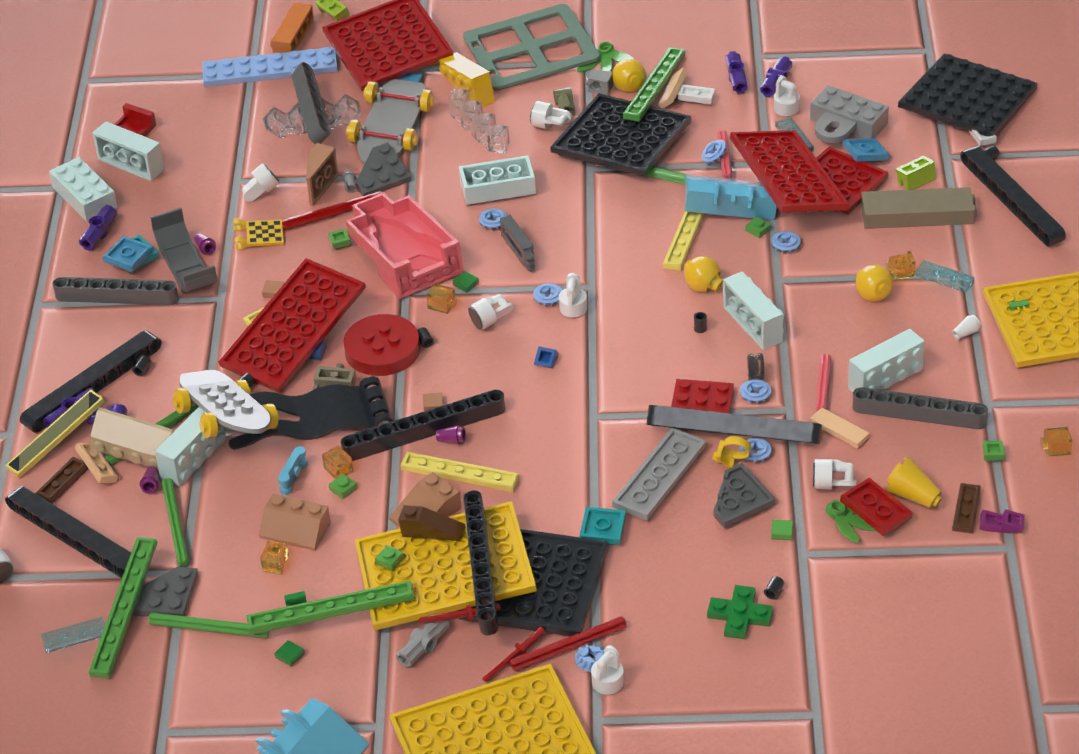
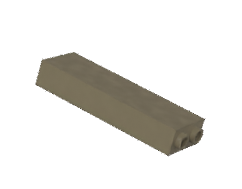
[861,187,977,229]

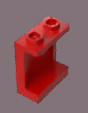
[114,103,156,137]

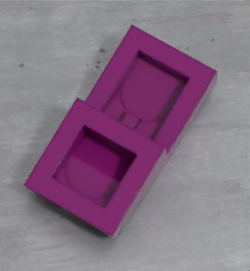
[979,509,1025,533]

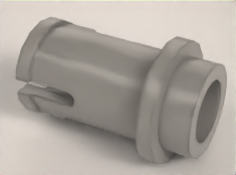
[342,171,357,193]

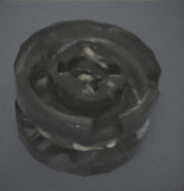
[747,353,764,380]

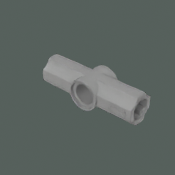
[396,614,450,668]

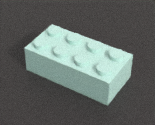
[92,121,165,181]
[459,156,536,205]
[49,157,117,222]
[723,271,784,350]
[848,329,925,392]
[155,407,226,487]

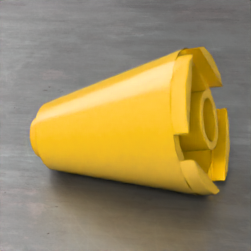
[884,456,943,508]

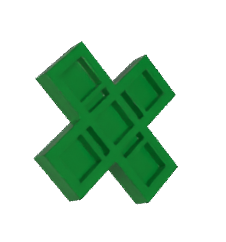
[707,585,773,639]

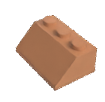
[259,494,331,551]

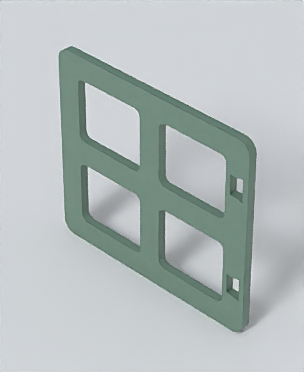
[463,4,600,90]

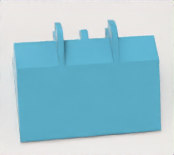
[685,174,777,220]
[255,698,369,754]

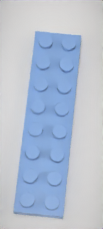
[202,47,338,87]

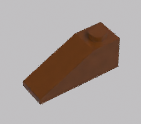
[398,505,466,541]

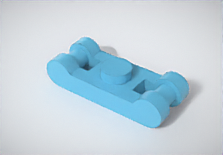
[278,446,307,495]

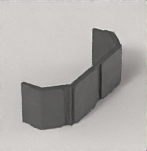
[150,208,218,294]

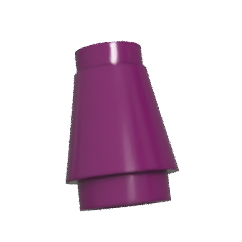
[194,233,216,255]
[436,425,466,445]
[139,466,159,494]

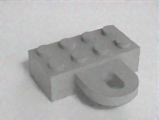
[810,85,889,143]

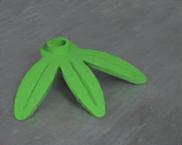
[577,41,634,72]
[825,500,876,542]

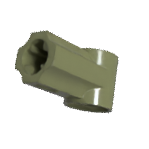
[553,87,575,115]

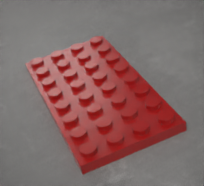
[730,130,849,213]
[218,258,366,393]

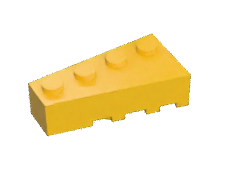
[439,53,495,109]

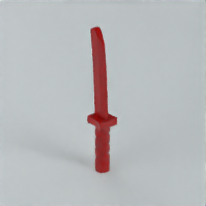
[418,603,501,624]
[482,627,546,682]

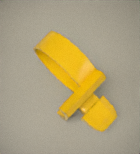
[712,436,752,468]

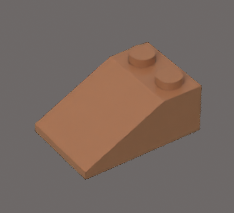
[306,143,339,206]
[390,472,461,527]

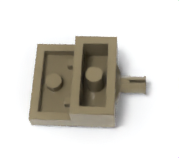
[313,363,356,390]

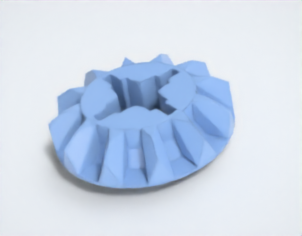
[702,140,727,164]
[479,208,507,230]
[771,231,801,253]
[533,283,562,306]
[740,379,771,404]
[739,438,771,463]
[575,643,604,672]

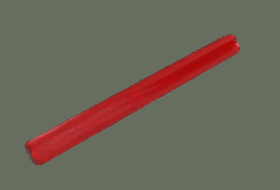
[282,192,381,230]
[510,616,627,671]

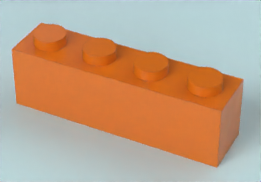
[270,3,314,54]

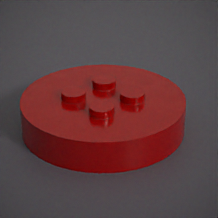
[343,314,420,376]

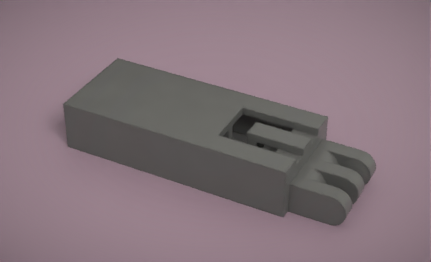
[500,215,535,272]

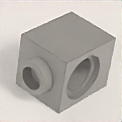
[586,69,613,95]

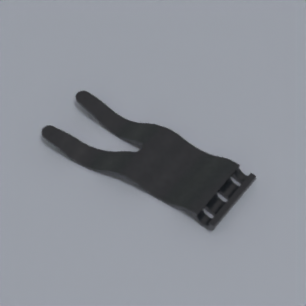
[228,376,394,450]

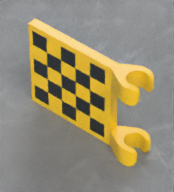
[233,218,284,250]

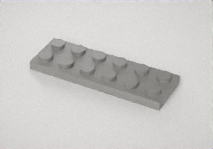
[612,427,706,521]

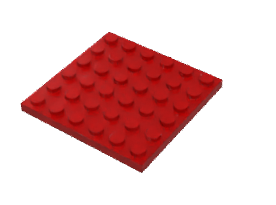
[322,0,454,91]

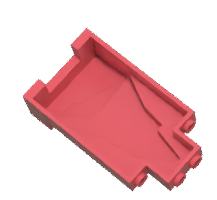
[346,193,464,299]

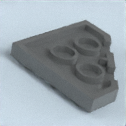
[356,142,411,196]
[713,463,775,528]
[133,567,198,617]

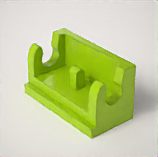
[315,0,350,22]
[895,156,936,190]

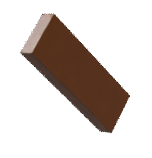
[35,457,89,504]
[952,483,981,534]

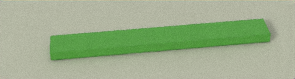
[623,47,685,122]
[88,537,158,679]
[246,580,414,635]

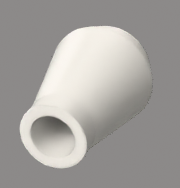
[952,315,981,340]

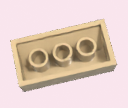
[90,407,173,469]

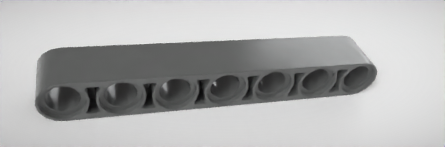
[291,62,331,144]
[52,277,179,305]
[852,387,988,429]

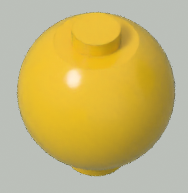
[612,59,646,93]
[684,256,723,293]
[855,265,893,302]

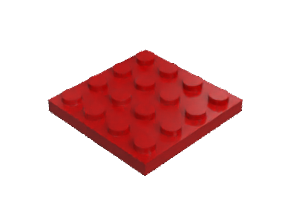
[816,146,888,215]

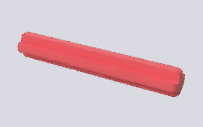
[717,130,732,179]
[815,354,831,411]

